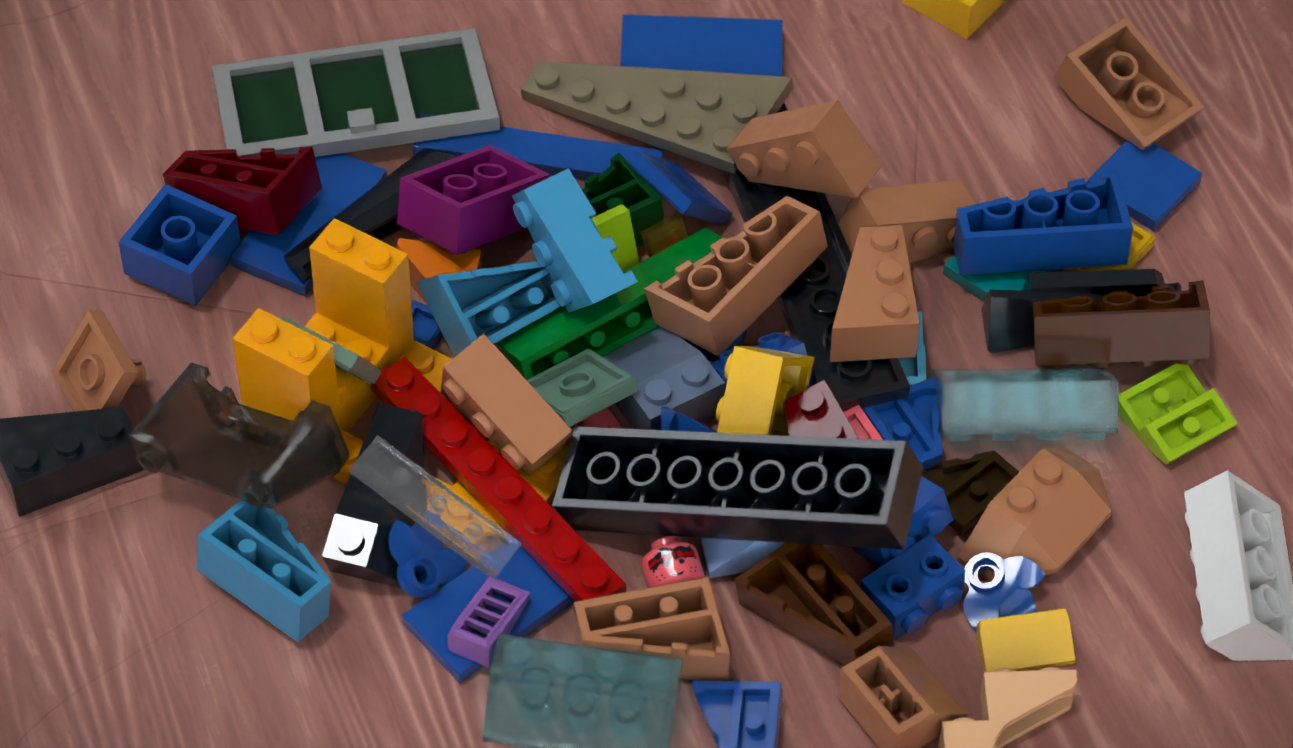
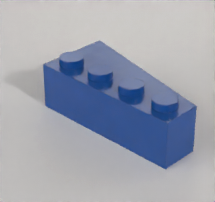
[953,170,1133,275]

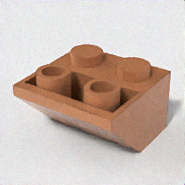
[838,646,968,748]

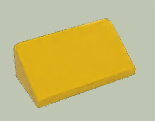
[975,608,1076,672]

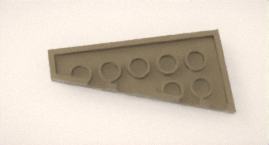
[520,61,793,174]

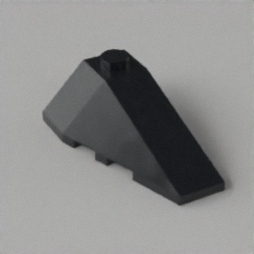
[322,403,427,589]

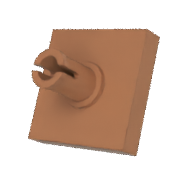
[52,310,146,412]

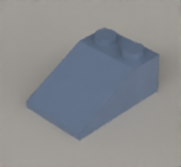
[603,326,725,430]

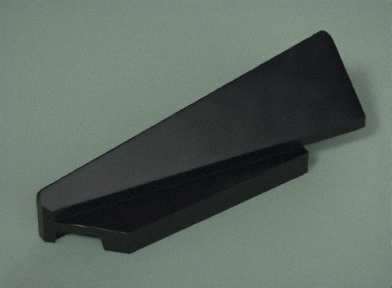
[284,149,458,283]
[981,269,1182,353]

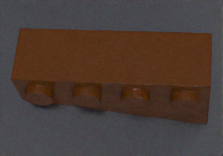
[1033,280,1211,370]

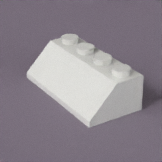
[1184,470,1293,661]

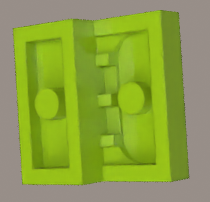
[1110,363,1238,465]

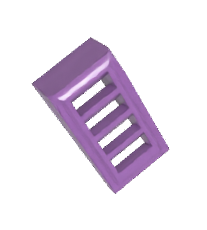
[447,576,531,668]

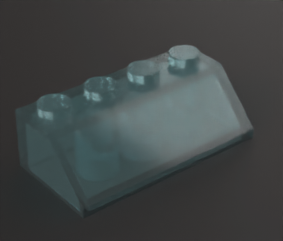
[933,368,1119,442]
[482,634,682,748]

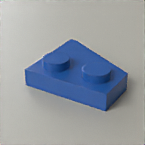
[692,681,783,748]

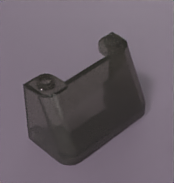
[128,363,350,508]

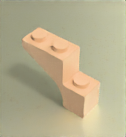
[938,667,1077,748]

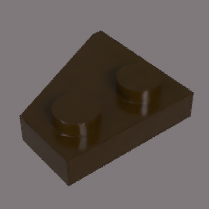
[922,450,1019,536]

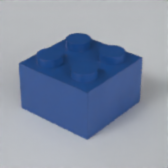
[118,184,241,306]

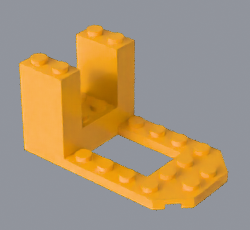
[232,218,570,547]

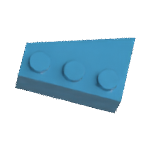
[512,168,638,313]
[417,261,561,357]
[197,485,331,642]

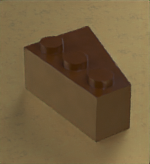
[734,543,894,666]

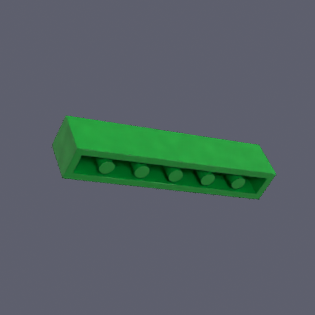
[495,227,722,380]

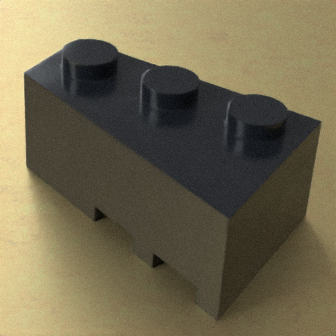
[0,407,145,517]

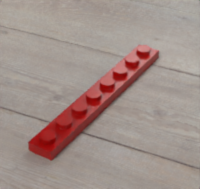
[370,356,626,602]

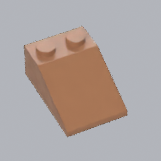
[1054,16,1204,151]

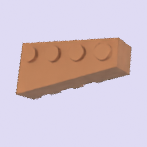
[644,196,828,357]

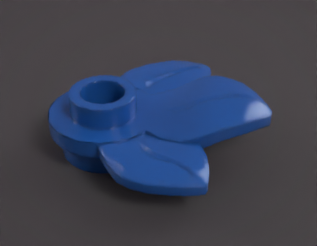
[389,514,468,598]
[963,553,1045,631]

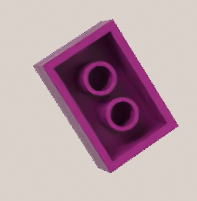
[397,145,550,254]

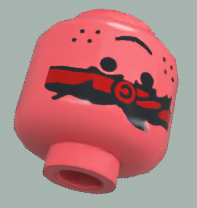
[641,536,705,588]

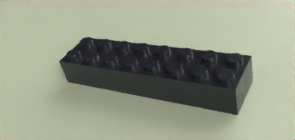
[552,426,923,550]

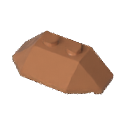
[957,446,1112,583]

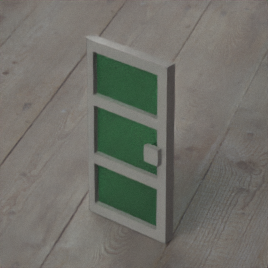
[211,28,500,157]

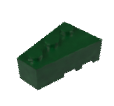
[533,152,666,261]

